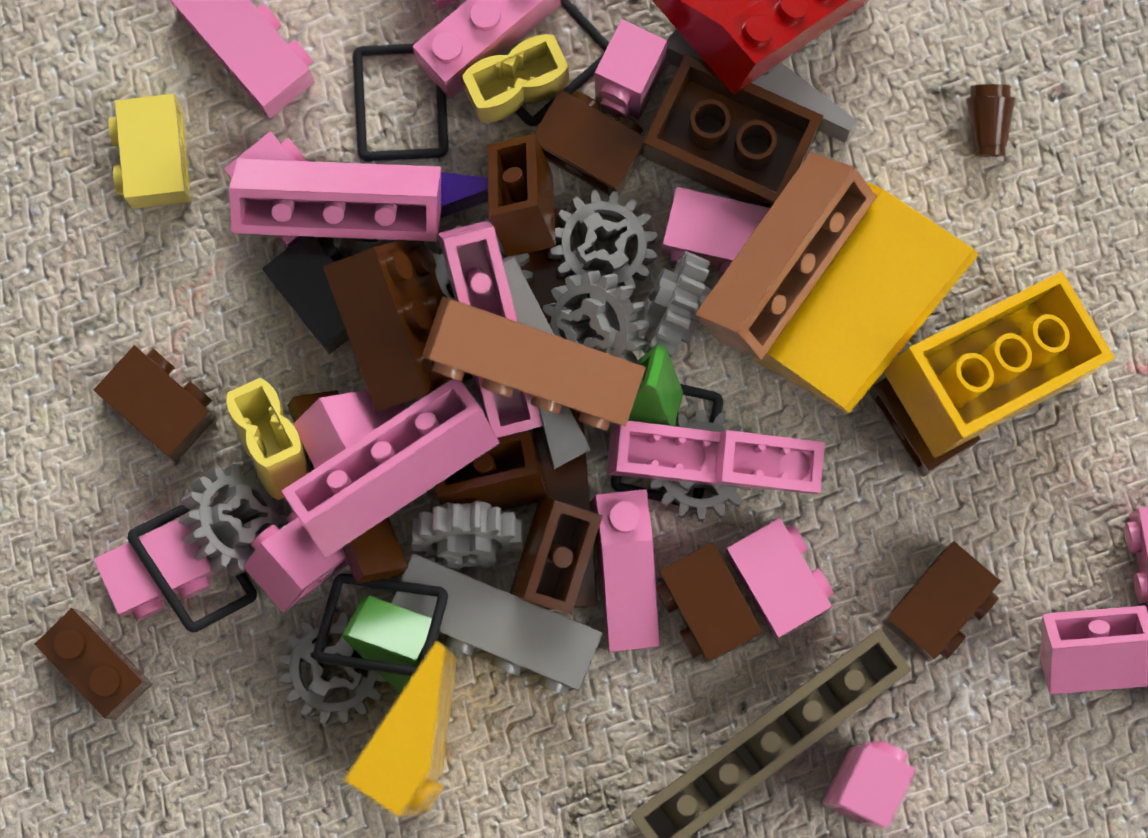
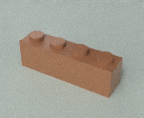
[695,152,877,360]
[422,296,646,431]

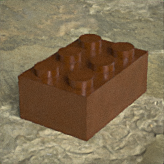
[642,53,824,208]
[323,240,473,413]

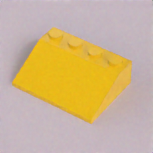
[751,182,979,413]
[345,642,457,817]

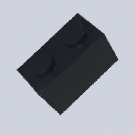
[262,236,349,354]

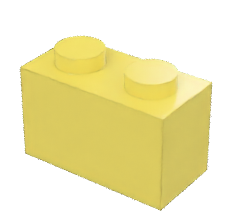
[108,94,192,209]

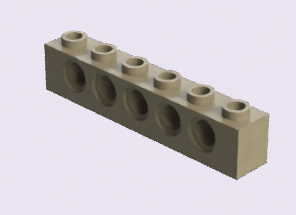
[629,628,912,838]

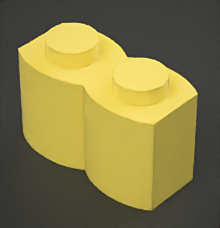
[462,34,569,123]
[226,378,311,500]

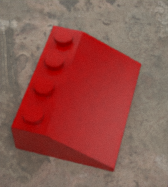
[652,0,869,95]

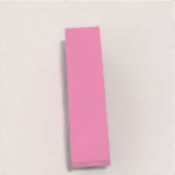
[607,421,825,494]

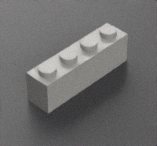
[391,554,603,696]

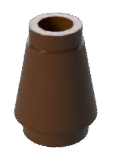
[966,84,1016,157]

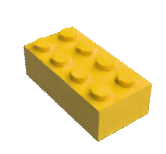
[884,271,1115,458]

